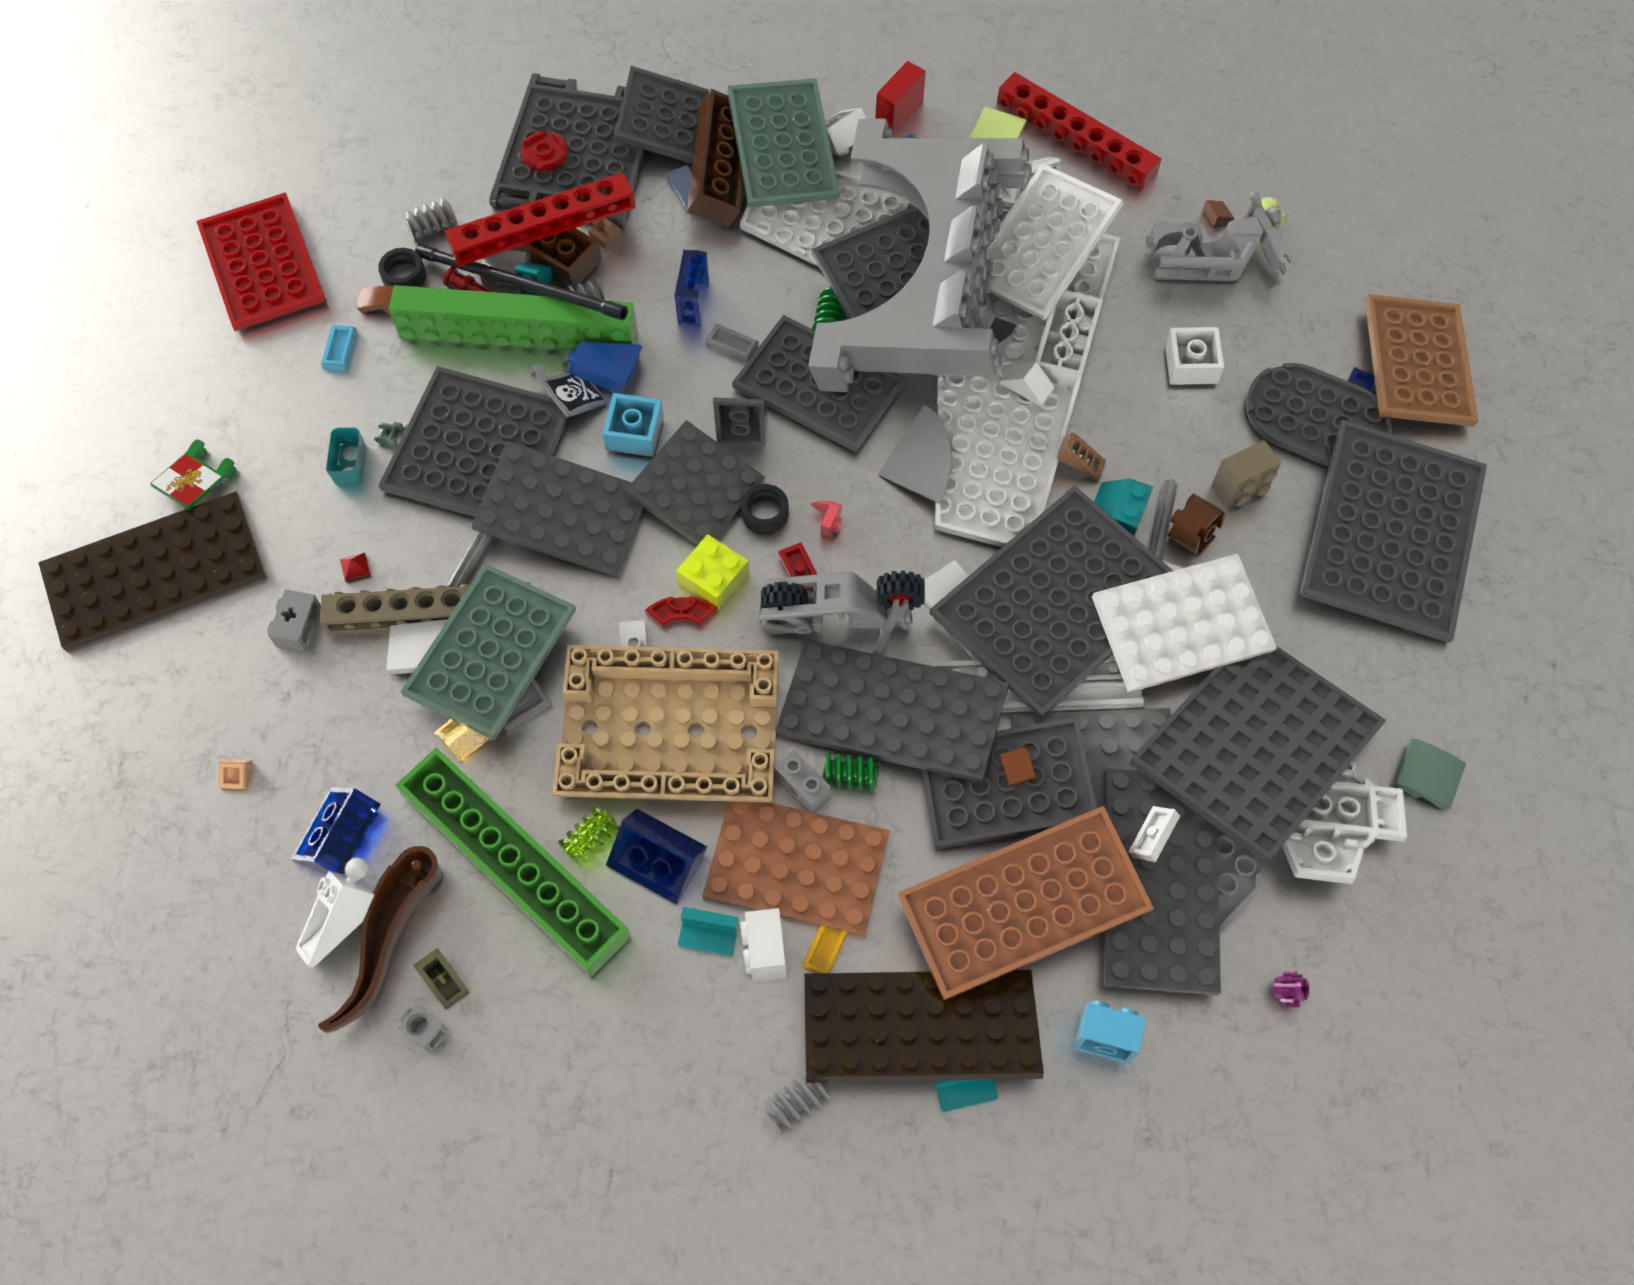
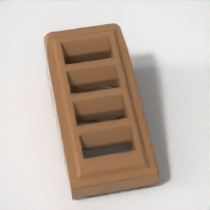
[1056,432,1106,482]

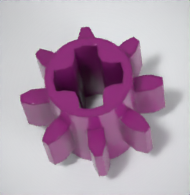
[1273,971,1310,1007]

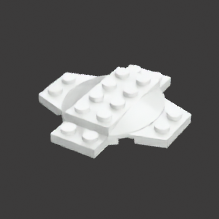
[1282,760,1407,884]

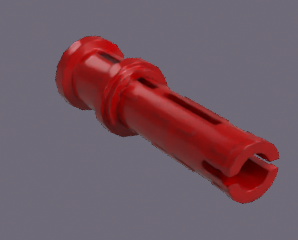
[443,267,497,293]

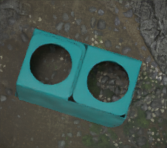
[326,427,365,484]

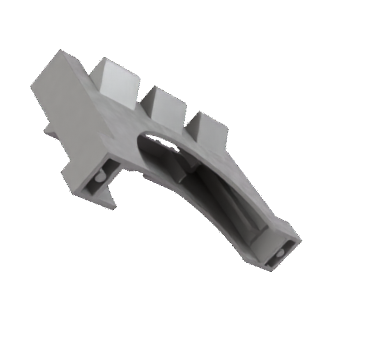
[808,119,1032,392]

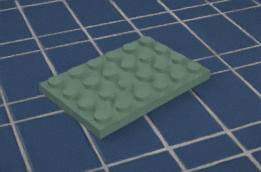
[727,78,840,208]
[400,564,576,741]

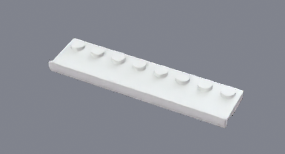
[929,655,1145,716]

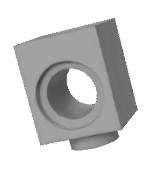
[398,1004,449,1053]

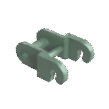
[374,422,408,449]

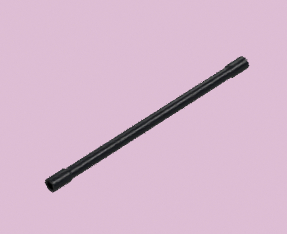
[415,244,628,321]

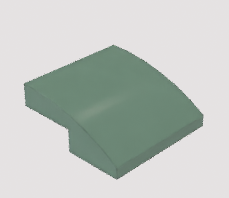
[1394,739,1466,811]

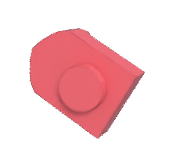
[811,500,842,540]

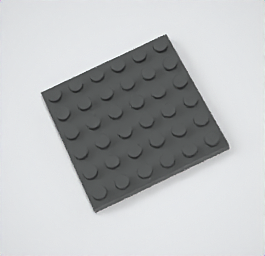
[378,366,569,517]

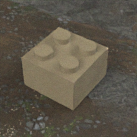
[1211,440,1281,508]

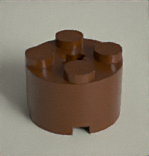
[1168,493,1226,554]

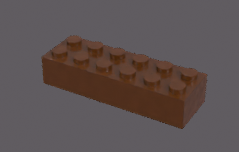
[687,89,743,227]

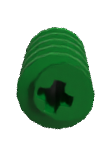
[812,287,846,330]
[823,752,880,792]

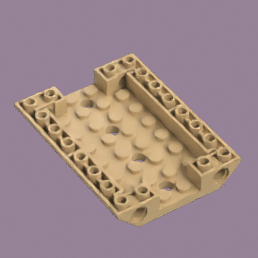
[552,645,779,803]

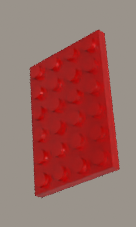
[196,192,326,331]

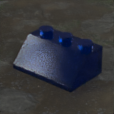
[290,787,381,875]
[606,809,707,904]

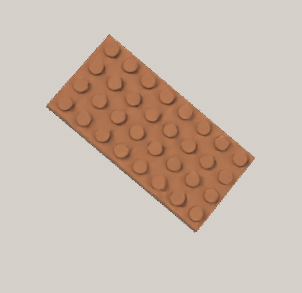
[897,806,1154,1000]

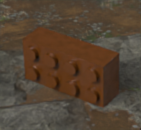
[510,199,602,289]

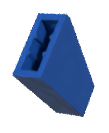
[567,342,643,394]

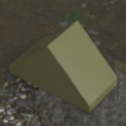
[413,948,468,1008]

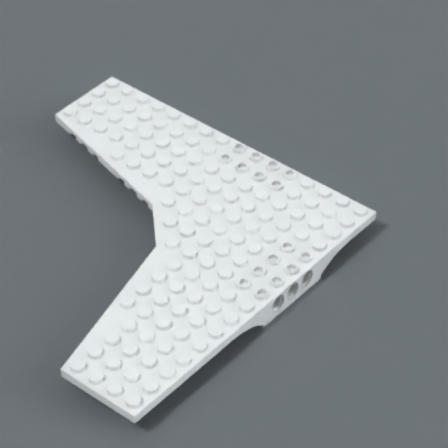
[740,170,1120,547]

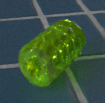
[558,806,620,865]

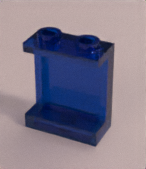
[674,249,710,327]

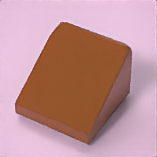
[1203,200,1234,227]
[1000,747,1036,786]

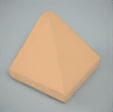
[219,760,252,789]

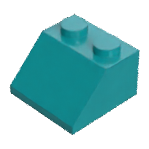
[1094,478,1153,536]

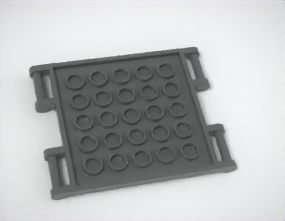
[489,73,646,226]

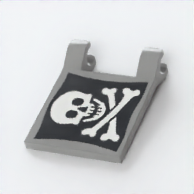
[531,354,607,418]

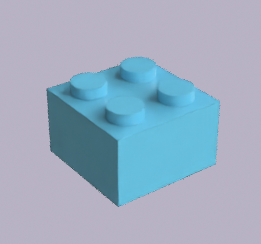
[602,393,664,457]
[1073,1001,1146,1063]

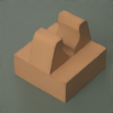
[588,218,622,249]

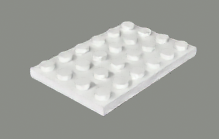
[988,163,1123,320]
[1092,553,1277,693]

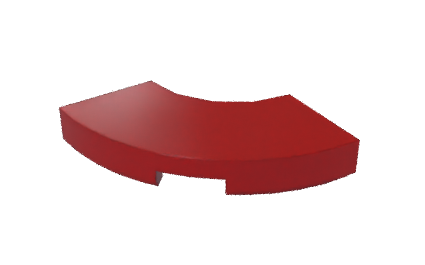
[645,596,718,630]

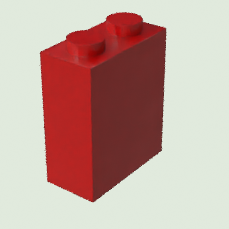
[875,60,926,135]

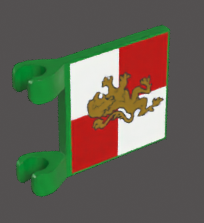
[150,439,237,510]

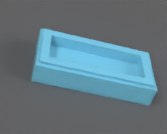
[321,325,357,371]

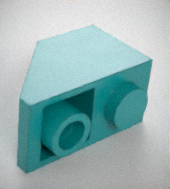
[514,261,554,296]

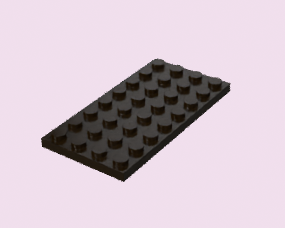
[38,491,267,651]
[804,970,1044,1083]

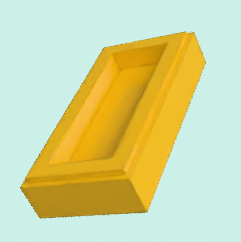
[802,925,848,973]

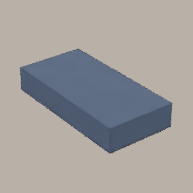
[667,165,692,210]

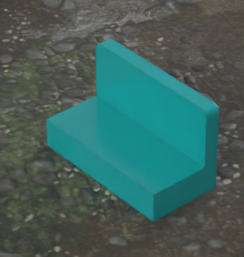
[678,907,739,956]
[934,1080,998,1112]

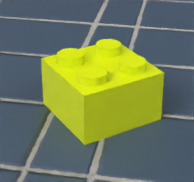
[676,534,749,611]

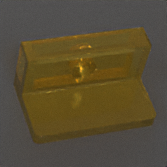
[435,720,490,761]

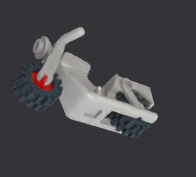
[759,570,925,655]

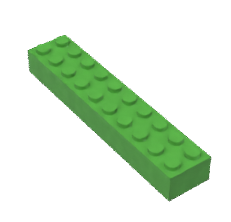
[389,285,638,351]
[395,747,631,977]

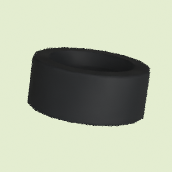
[378,247,426,287]
[741,484,789,534]

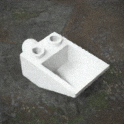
[296,858,374,968]

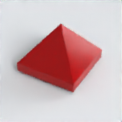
[340,552,371,582]

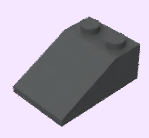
[713,398,767,444]

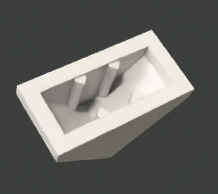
[1000,362,1055,407]

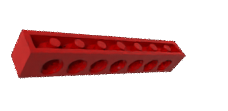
[997,72,1162,190]
[445,172,636,267]

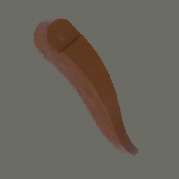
[318,846,441,1033]

